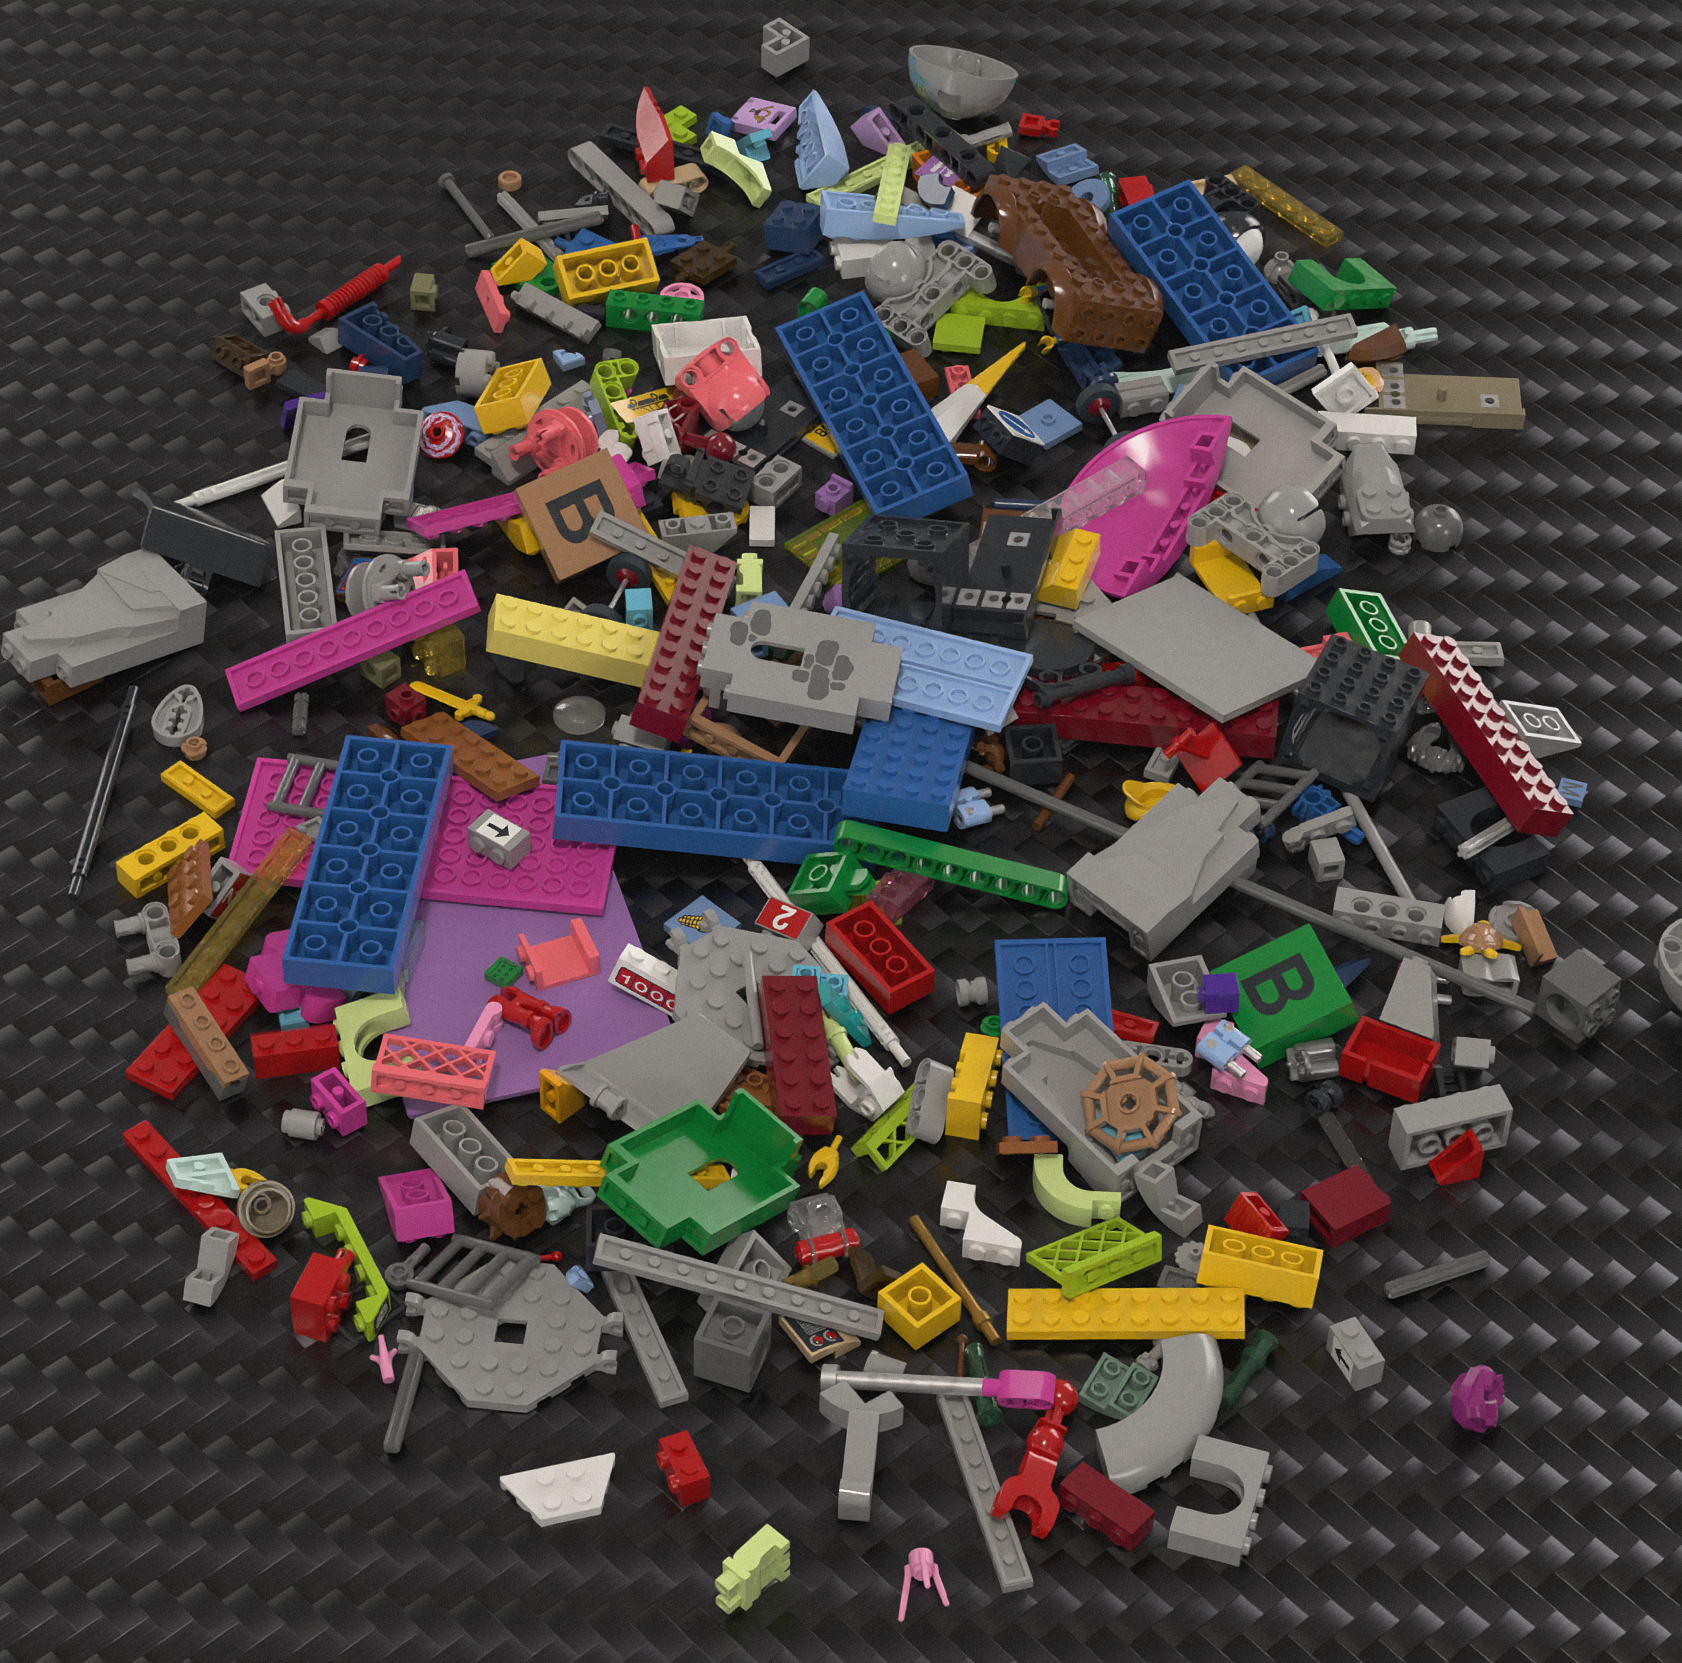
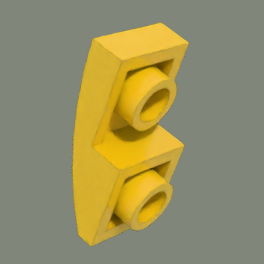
[671,492,706,518]

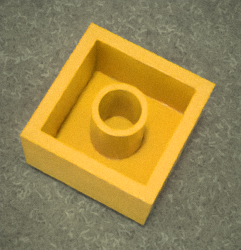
[877,1262,962,1350]

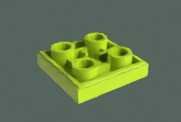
[932,313,986,354]

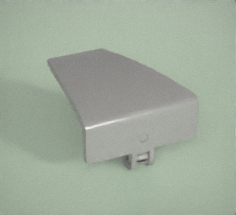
[556,1013,752,1130]

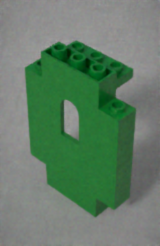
[597,1087,803,1256]

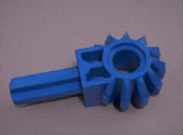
[1289,783,1365,845]

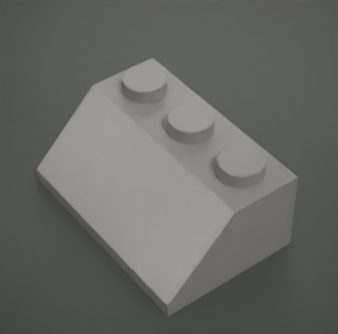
[697,1230,792,1312]

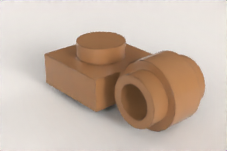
[243,352,287,390]

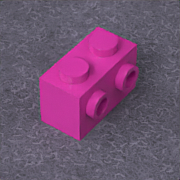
[310,1067,367,1137]

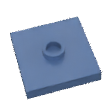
[1019,399,1082,450]

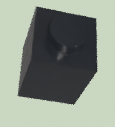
[1278,1199,1309,1246]

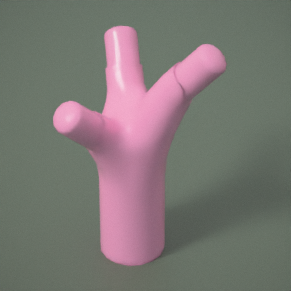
[370,1335,398,1384]

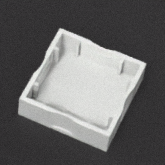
[651,316,762,386]

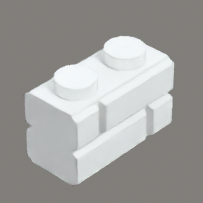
[633,408,682,467]

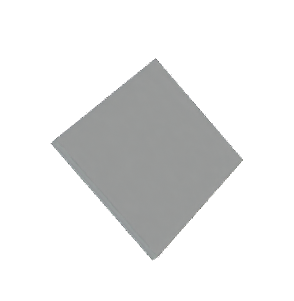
[1072,574,1317,723]

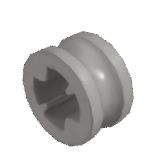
[1388,532,1412,555]

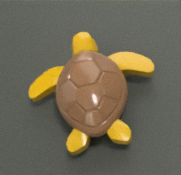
[1441,920,1522,959]

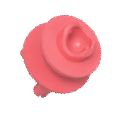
[508,406,598,479]

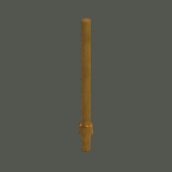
[909,1215,1001,1346]

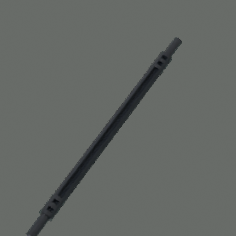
[67,685,139,901]

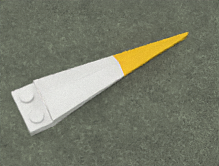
[931,342,1026,442]

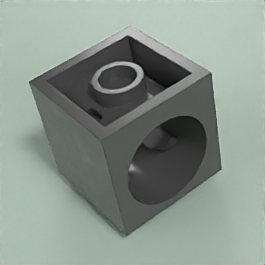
[1536,949,1621,1044]
[694,1295,772,1393]

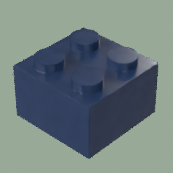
[763,200,824,254]

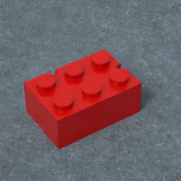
[1339,1015,1441,1104]

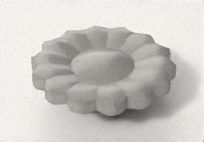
[1174,1241,1204,1274]

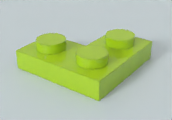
[664,105,697,145]

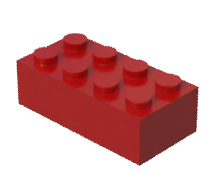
[825,900,935,1015]

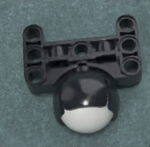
[1202,172,1266,264]

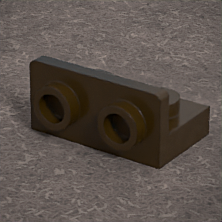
[211,333,270,378]

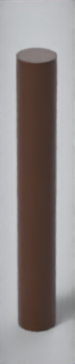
[1032,773,1076,831]

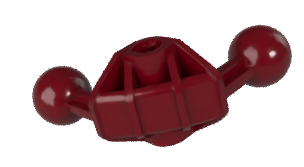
[661,383,737,462]

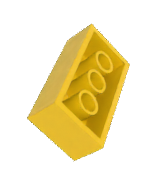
[553,237,660,308]
[474,358,551,435]
[1196,1225,1323,1309]

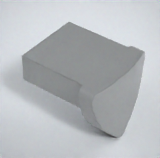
[863,1350,907,1393]

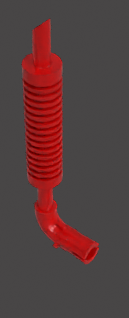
[267,255,401,335]

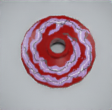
[420,411,465,459]

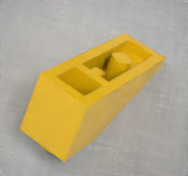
[495,514,541,555]

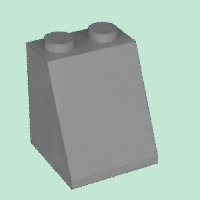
[1380,956,1440,1044]

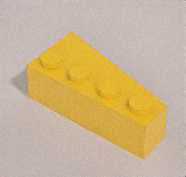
[945,1032,1002,1140]

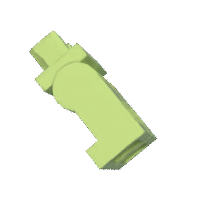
[735,553,763,606]
[715,1524,790,1614]

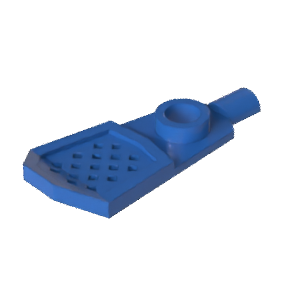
[640,234,704,255]

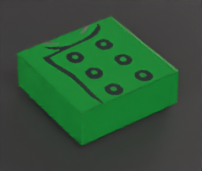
[484,956,523,988]

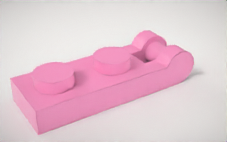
[460,1002,503,1073]

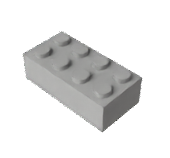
[1388,1084,1513,1170]
[410,1105,512,1216]

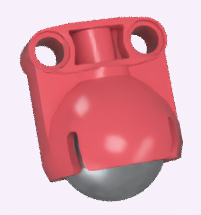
[675,337,770,433]

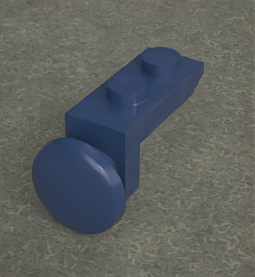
[1057,342,1119,390]

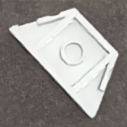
[500,1453,615,1527]

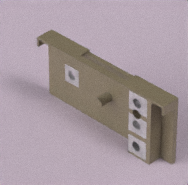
[1362,362,1525,430]

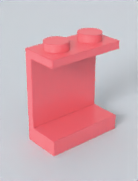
[515,917,600,991]

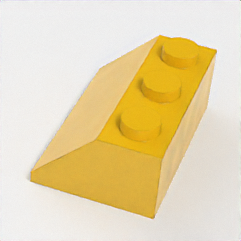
[1037,528,1100,610]

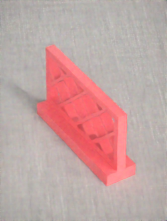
[370,1033,496,1110]

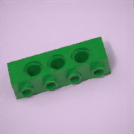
[606,289,704,332]

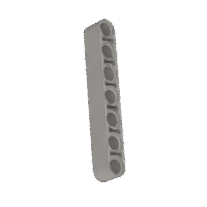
[568,141,675,235]

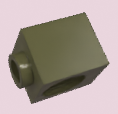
[360,650,401,689]

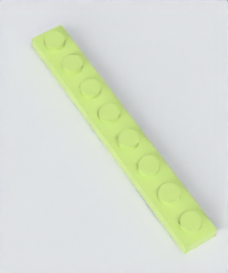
[872,142,911,226]

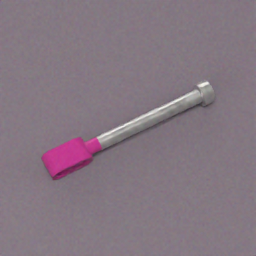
[821,1364,1056,1410]

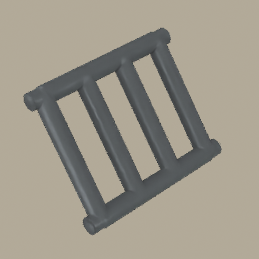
[266,753,339,818]
[1234,760,1319,830]
[406,1233,541,1311]

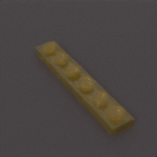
[1229,164,1343,248]

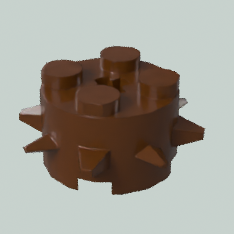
[478,1170,546,1241]

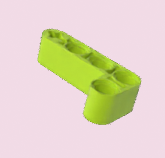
[590,358,639,450]

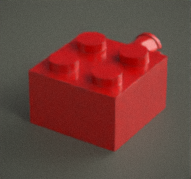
[290,1248,355,1343]

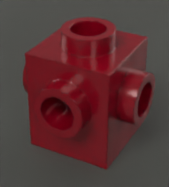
[385,683,426,726]

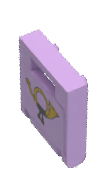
[730,97,797,141]

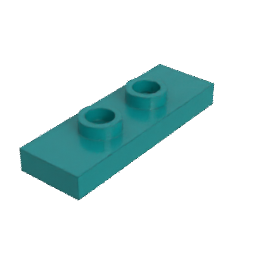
[817,981,872,1048]

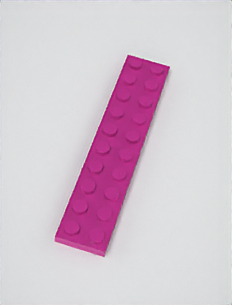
[406,462,656,539]
[225,569,481,712]

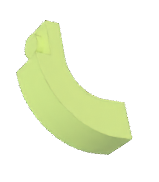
[1033,1154,1121,1227]

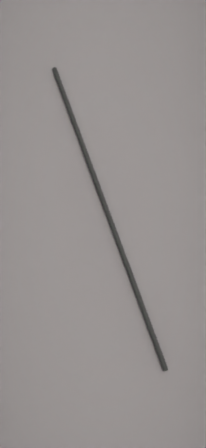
[855,716,1536,1016]

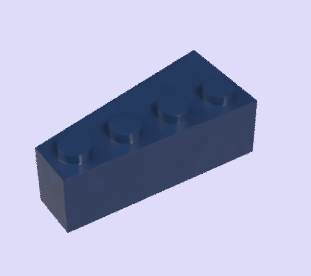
[338,301,423,385]

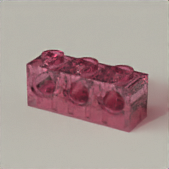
[865,869,936,924]

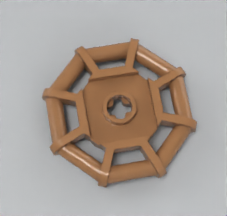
[1080,1052,1182,1156]

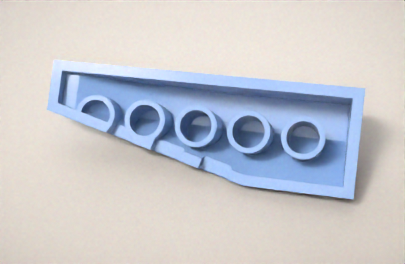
[795,90,850,190]
[820,190,965,241]

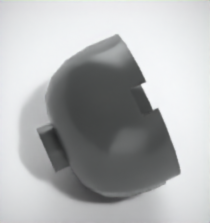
[1412,504,1463,552]

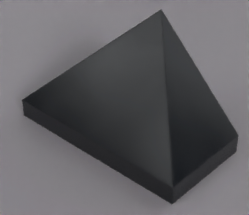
[993,145,1031,179]

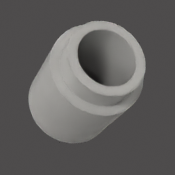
[281,1108,326,1141]

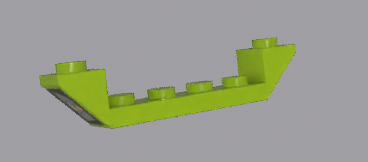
[301,1198,391,1342]

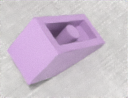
[851,107,905,155]

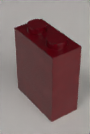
[1300,1164,1391,1248]

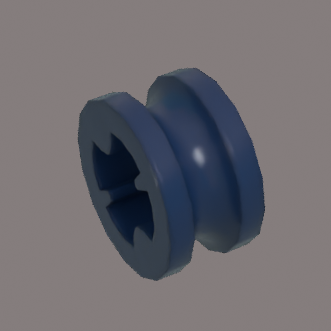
[1253,823,1276,844]

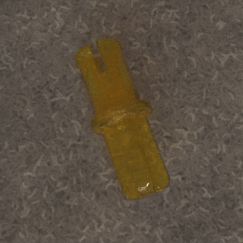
[782,1256,839,1289]

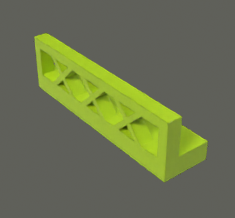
[851,1083,917,1171]

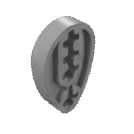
[151,685,204,747]

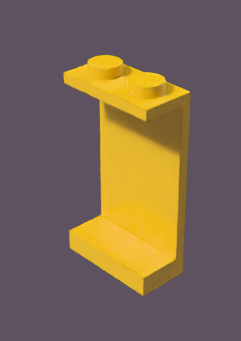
[1189,540,1274,614]

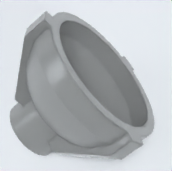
[1263,251,1294,284]

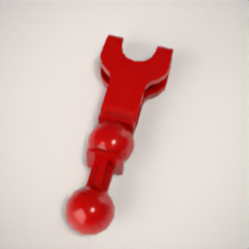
[990,1379,1078,1540]

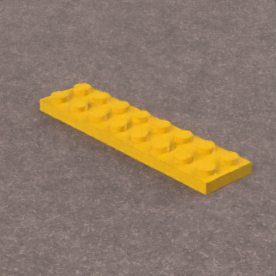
[1007,1288,1245,1340]

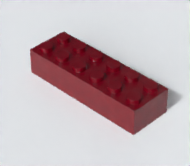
[757,976,837,1135]

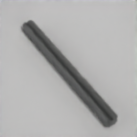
[465,211,602,258]

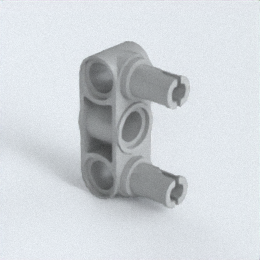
[114,902,182,977]

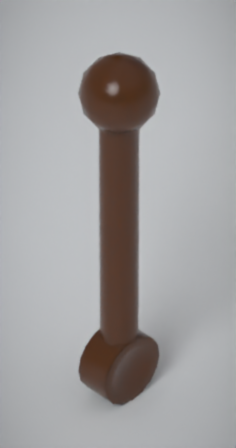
[955,1334,968,1377]

